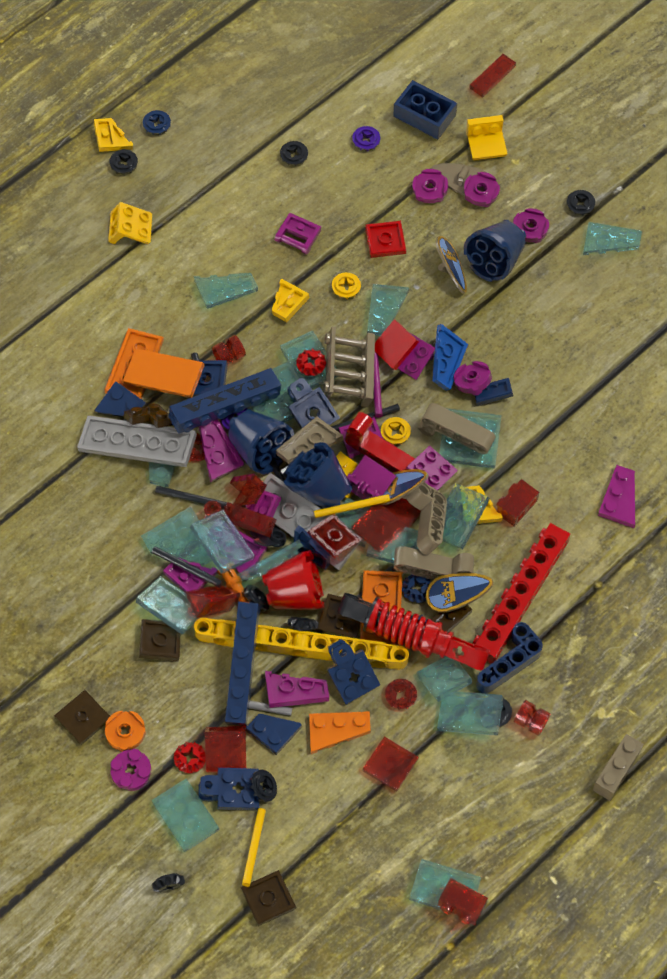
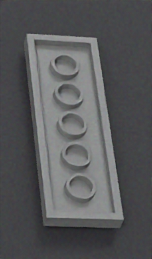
[77,416,197,467]
[250,473,362,570]

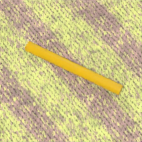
[313,494,390,518]
[242,808,266,887]

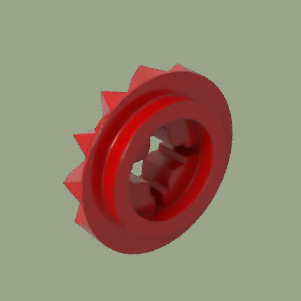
[296,348,326,376]
[174,741,206,773]

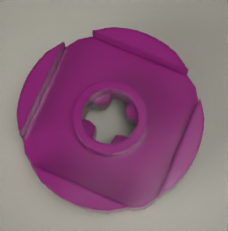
[412,169,448,203]
[464,172,500,207]
[513,208,549,243]
[454,361,492,395]
[110,749,152,791]

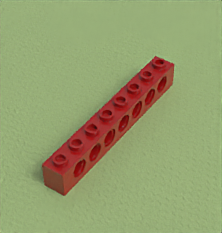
[472,523,571,664]

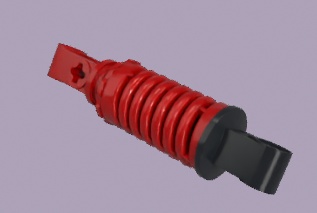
[337,593,490,671]

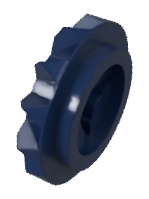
[143,110,171,135]
[402,574,432,603]

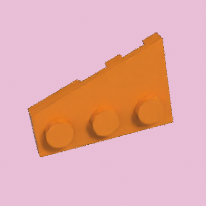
[309,711,371,754]

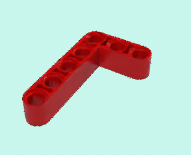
[345,412,415,473]

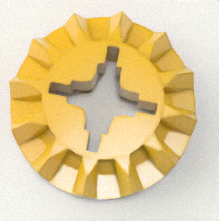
[332,272,361,300]
[381,417,411,445]

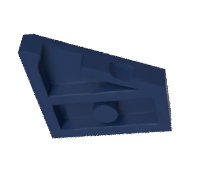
[94,381,147,416]
[293,525,331,570]
[246,713,302,755]

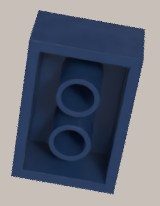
[393,80,457,140]

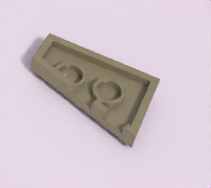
[276,417,344,465]

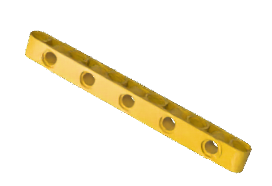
[194,618,409,670]

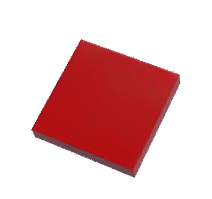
[365,220,406,258]
[374,319,419,370]

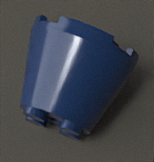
[464,220,526,282]
[228,409,294,475]
[284,442,352,509]

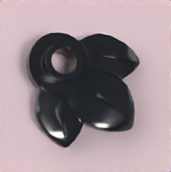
[250,523,286,547]

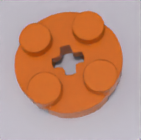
[105,711,146,752]

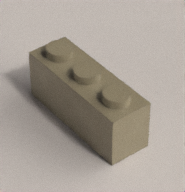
[593,734,644,801]

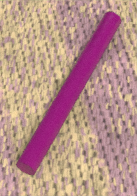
[373,353,383,418]

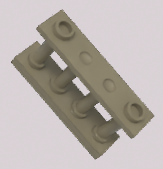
[322,326,375,407]

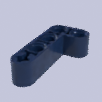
[476,622,543,694]

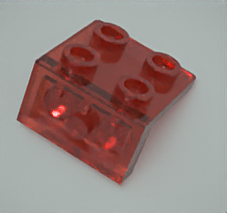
[205,726,247,772]

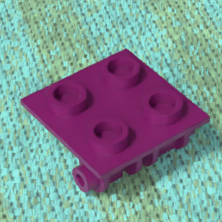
[398,333,435,380]
[406,445,458,490]
[347,455,396,508]

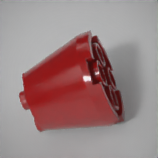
[262,550,325,610]

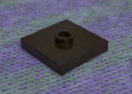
[139,619,181,661]
[54,690,110,745]
[241,870,296,926]

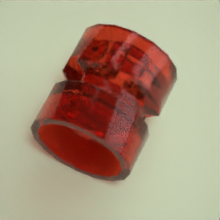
[211,335,246,365]
[514,700,551,736]

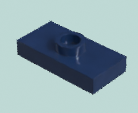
[475,378,513,406]

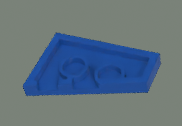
[432,324,468,391]

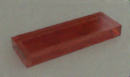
[470,54,516,97]
[220,502,277,538]

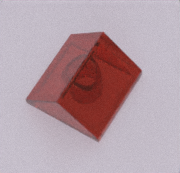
[307,514,361,562]
[186,585,240,618]

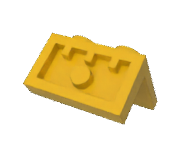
[466,115,507,160]
[108,202,152,244]

